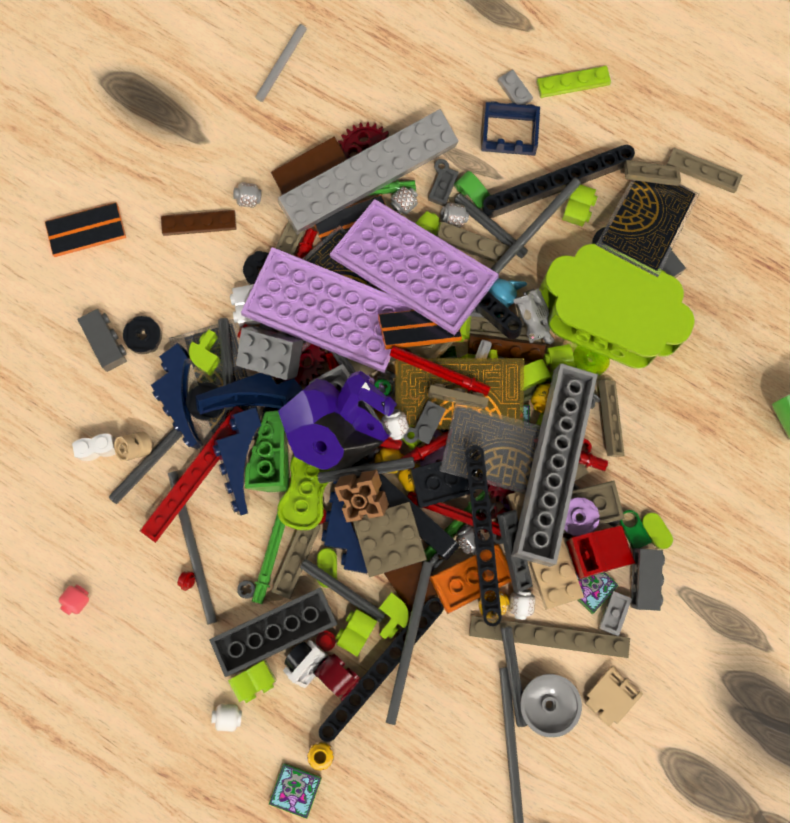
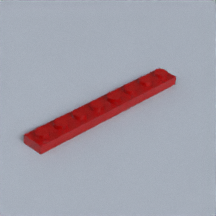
[139,406,243,543]

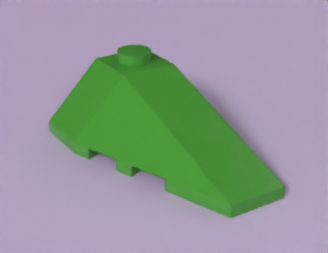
[245,411,289,492]

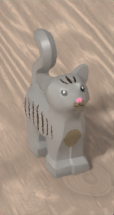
[513,288,554,344]

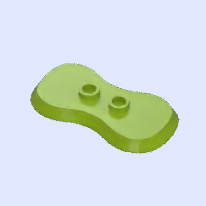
[277,456,335,530]

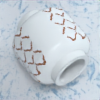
[381,409,409,440]
[508,589,536,620]

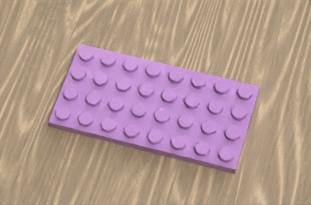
[330,199,499,336]
[241,247,412,373]

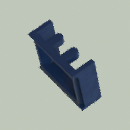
[481,101,540,156]

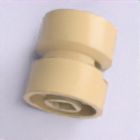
[114,432,152,461]

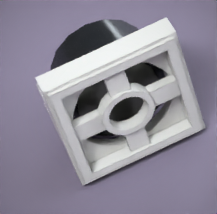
[283,640,329,688]

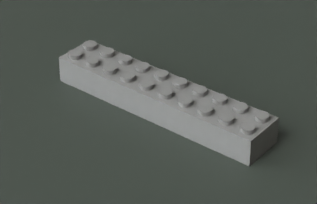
[278,109,459,235]
[511,364,598,567]

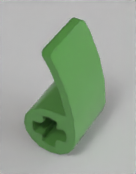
[454,171,490,209]

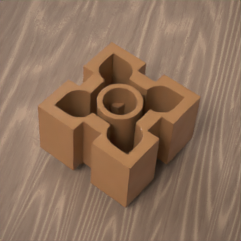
[334,470,389,522]

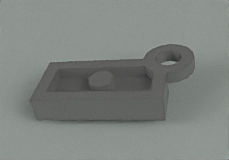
[428,159,459,206]
[403,400,446,444]

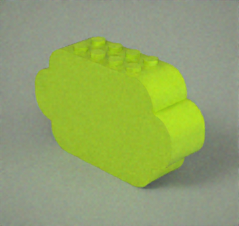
[539,244,695,369]

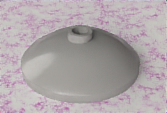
[520,674,582,737]

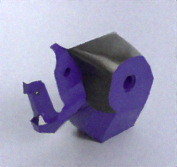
[278,371,397,470]

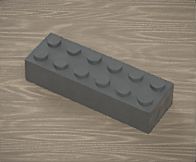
[209,587,338,677]

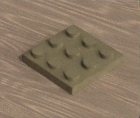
[353,502,427,577]

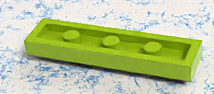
[537,66,611,98]

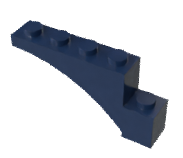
[151,343,203,449]
[195,373,303,414]
[213,408,261,516]
[322,481,368,574]

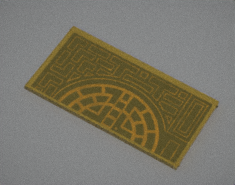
[395,358,525,429]

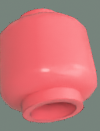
[58,584,89,615]

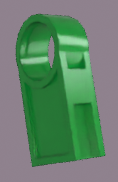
[619,510,652,549]

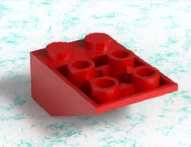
[566,526,635,580]

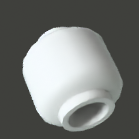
[211,704,242,732]

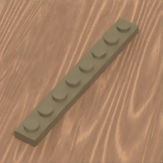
[469,616,630,658]

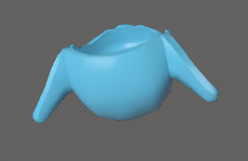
[489,278,527,318]

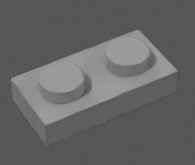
[498,70,533,105]
[599,591,632,636]

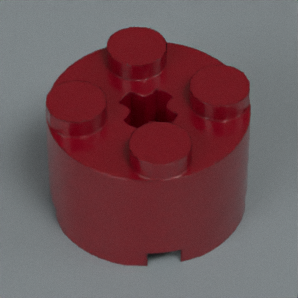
[313,654,360,701]

